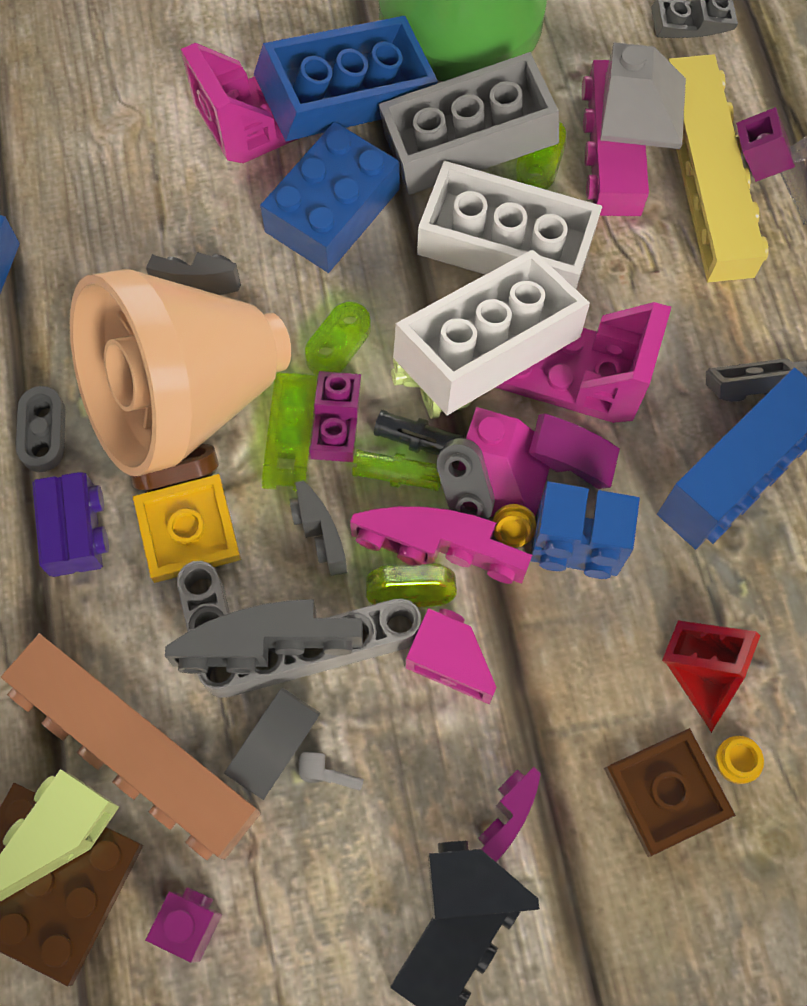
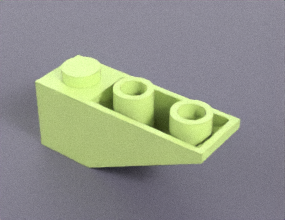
[0,769,119,901]

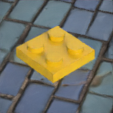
[133,474,241,583]

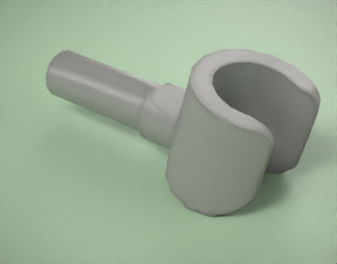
[299,752,364,791]

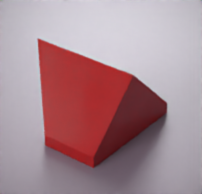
[662,620,761,733]

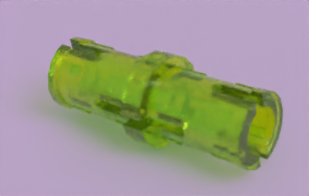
[352,449,441,492]

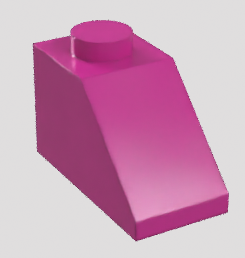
[405,608,497,705]

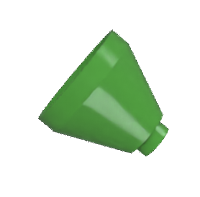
[379,0,547,81]

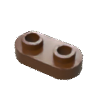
[130,444,219,493]

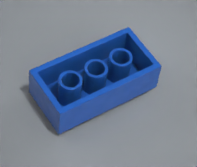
[254,16,438,142]
[657,367,807,550]

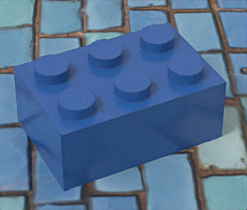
[260,121,400,273]

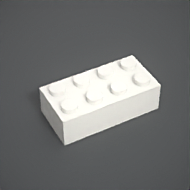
[417,161,602,289]
[393,249,590,415]

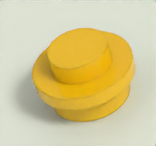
[492,504,536,548]
[715,736,764,784]

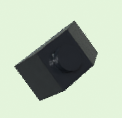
[428,841,540,920]

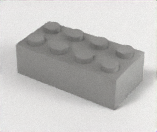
[379,52,559,195]

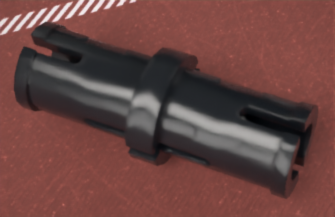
[374,410,464,461]

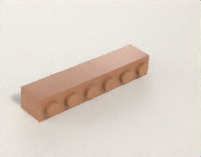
[0,633,261,861]

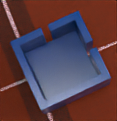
[531,481,640,579]

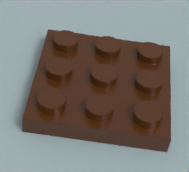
[0,783,144,987]

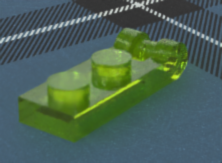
[262,372,318,491]

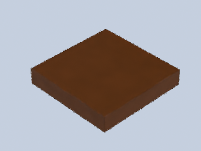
[604,728,736,857]

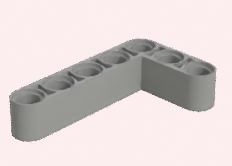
[177,561,421,698]

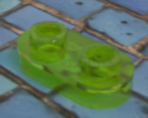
[516,122,566,190]
[305,302,371,376]
[366,563,457,607]

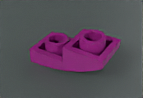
[310,371,361,462]
[529,413,620,489]
[478,767,541,862]

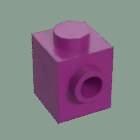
[736,107,795,182]
[145,887,222,963]

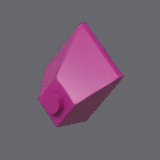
[457,407,550,517]

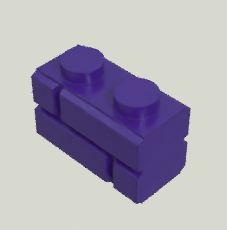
[32,472,109,577]

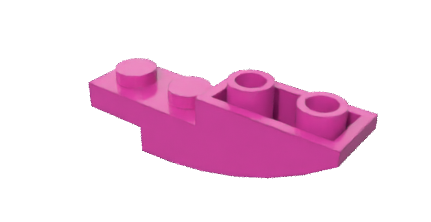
[350,507,532,584]

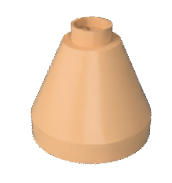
[70,269,291,476]

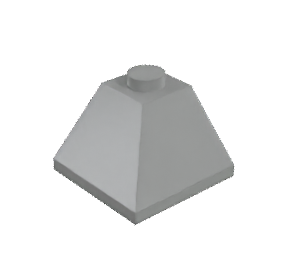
[600,42,686,149]

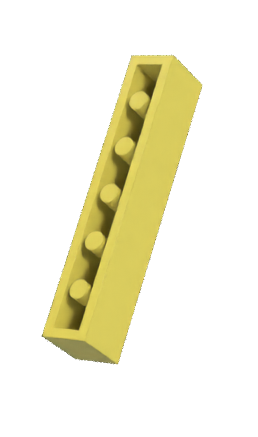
[668,54,768,283]

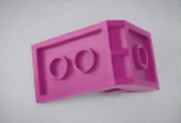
[181,43,298,164]
[495,302,672,423]

